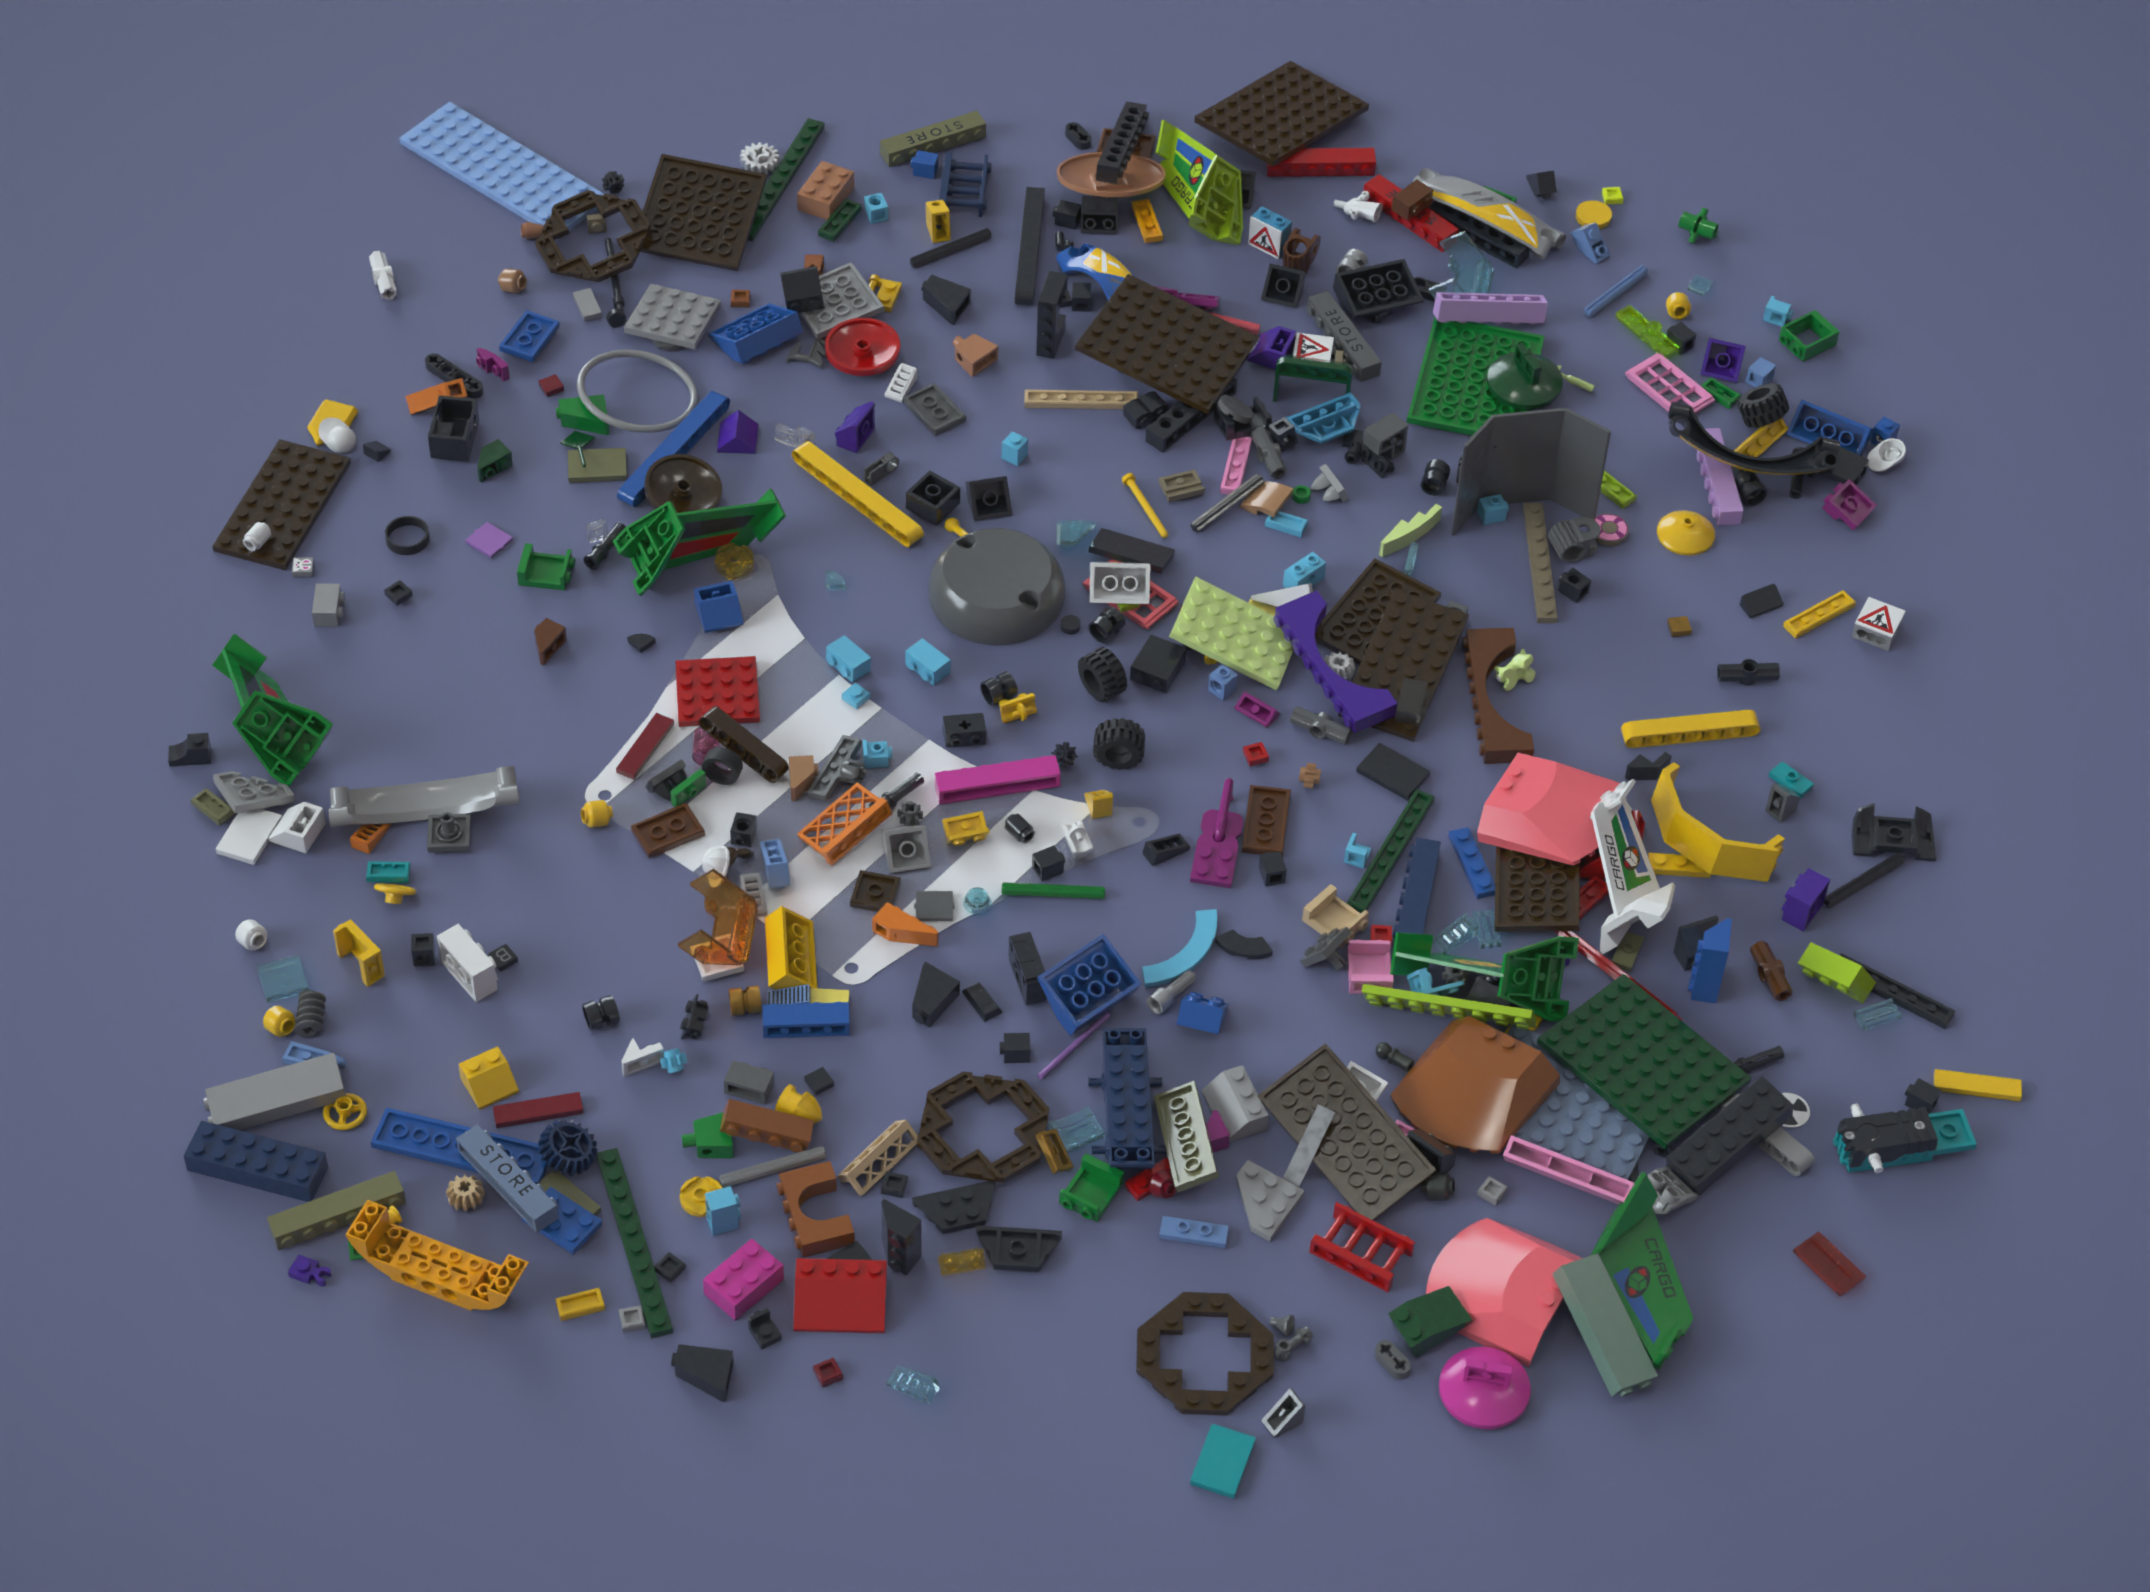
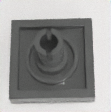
[427,812,471,853]
[1300,927,1351,971]

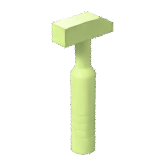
[1557,365,1595,392]

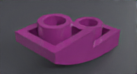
[476,348,510,382]

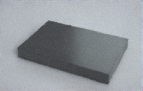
[903,383,966,436]

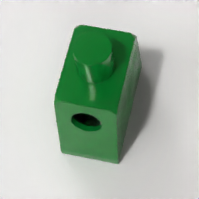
[681,1112,733,1158]

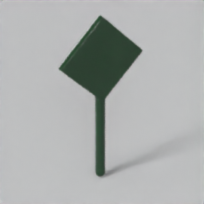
[560,431,595,468]

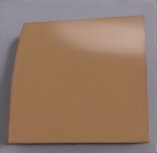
[1240,481,1293,517]

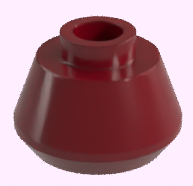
[1149,1169,1177,1198]

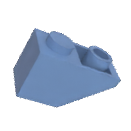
[1571,222,1610,263]

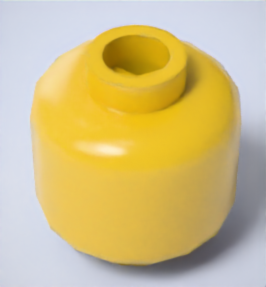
[1666,292,1691,320]
[580,800,613,828]
[263,1006,296,1037]

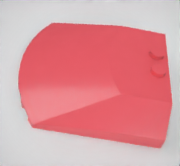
[1477,753,1626,865]
[1426,1218,1582,1367]

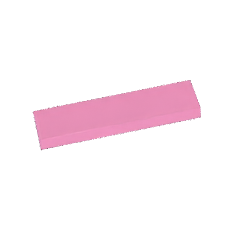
[1220,437,1252,495]

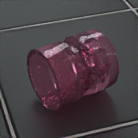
[692,727,719,765]

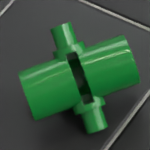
[1678,207,1719,244]

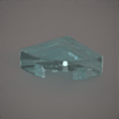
[826,570,846,590]

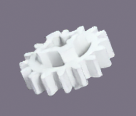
[740,142,779,174]

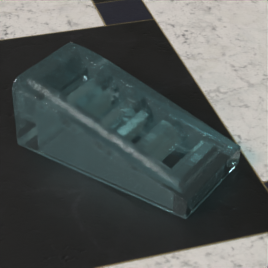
[1433,913,1478,954]
[886,1365,940,1404]

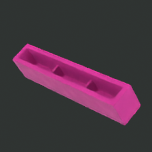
[935,755,1060,805]

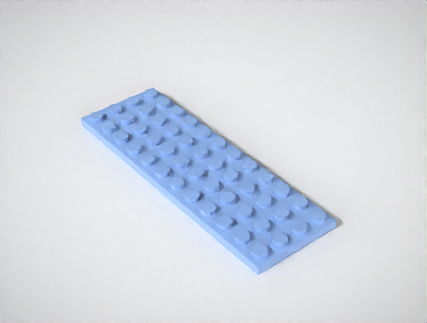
[399,102,604,240]

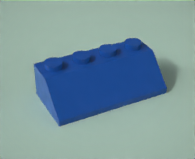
[1786,399,1873,456]
[1688,918,1732,1004]

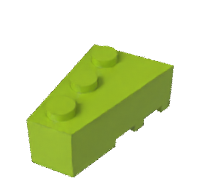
[1798,942,1876,1004]

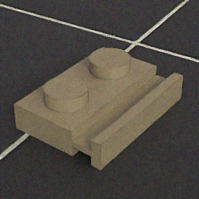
[1159,469,1205,502]

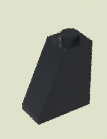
[921,275,971,325]
[912,961,960,1028]
[671,1344,734,1402]

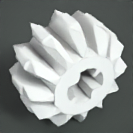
[1324,652,1355,681]

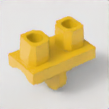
[999,693,1037,723]

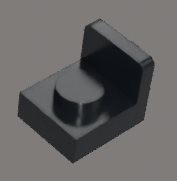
[748,1308,782,1349]

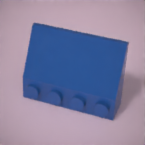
[708,303,803,363]
[1037,933,1142,1036]

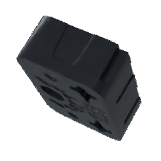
[1008,932,1047,1005]

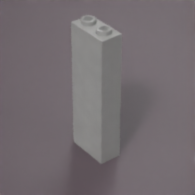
[203,1053,347,1130]

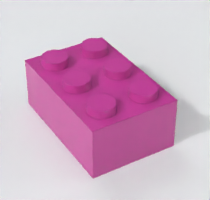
[703,1238,784,1321]

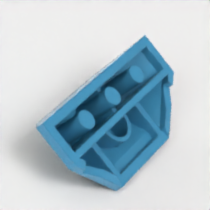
[1286,392,1361,444]

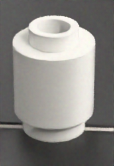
[243,522,271,551]

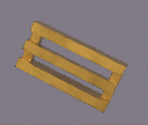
[1036,1129,1074,1174]

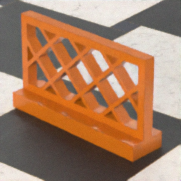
[797,782,892,866]

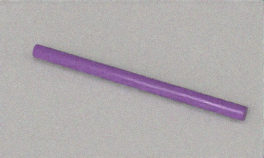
[1038,1012,1110,1079]

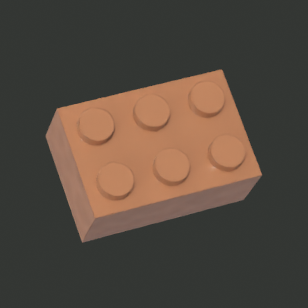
[797,161,855,220]

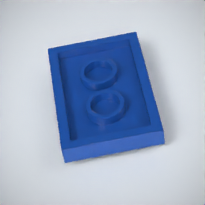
[499,310,560,362]
[522,1187,603,1255]

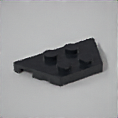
[912,1181,995,1234]
[976,1225,1062,1272]

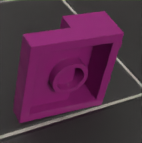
[1822,479,1877,530]

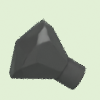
[1270,1315,1295,1336]

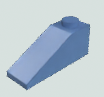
[759,839,790,889]

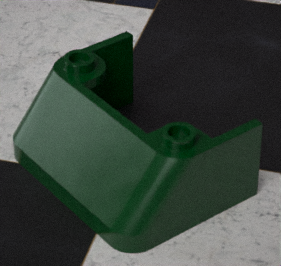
[1273,355,1353,402]

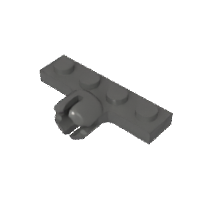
[807,735,866,802]

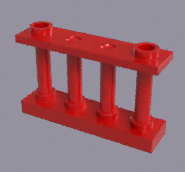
[1309,1202,1415,1293]

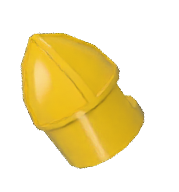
[775,1084,822,1124]

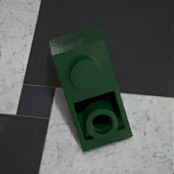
[477,439,513,482]

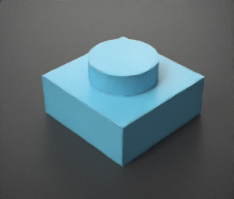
[842,683,870,709]

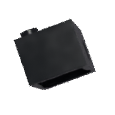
[428,396,479,462]

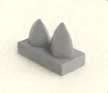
[1310,464,1349,503]

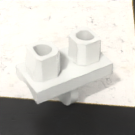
[1062,820,1093,859]

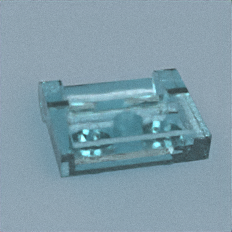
[1048,1106,1105,1153]

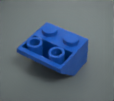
[694,581,743,633]
[1177,992,1229,1034]

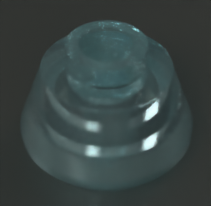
[963,887,991,914]

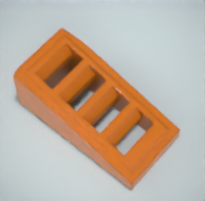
[350,823,391,854]

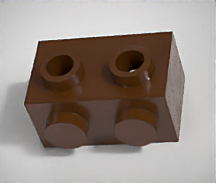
[1391,179,1433,221]

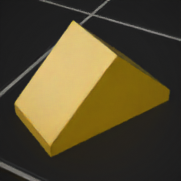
[1084,790,1113,819]

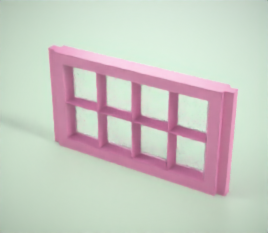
[1625,353,1715,414]

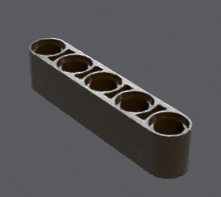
[699,707,789,783]

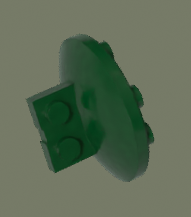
[1487,343,1563,411]

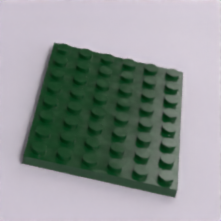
[1537,974,1752,1149]

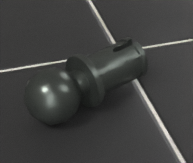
[1375,1042,1414,1072]

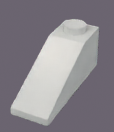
[1251,583,1313,607]

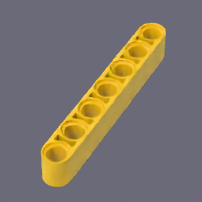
[1621,710,1761,748]

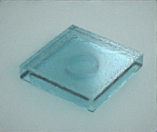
[257,955,309,1003]

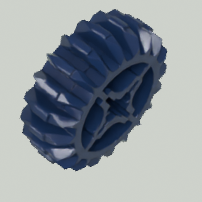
[538,1119,598,1177]

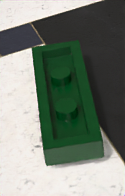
[818,198,862,242]

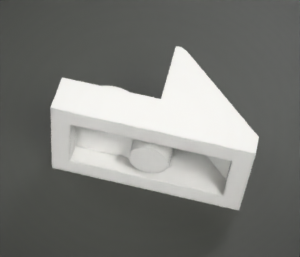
[622,1038,664,1077]

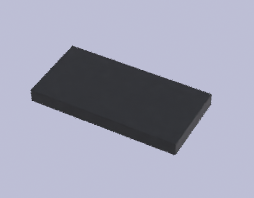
[1088,528,1175,573]

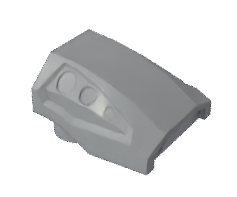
[1647,1166,1698,1214]

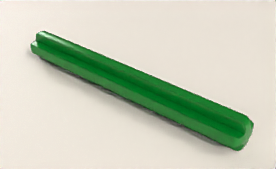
[1001,882,1105,899]

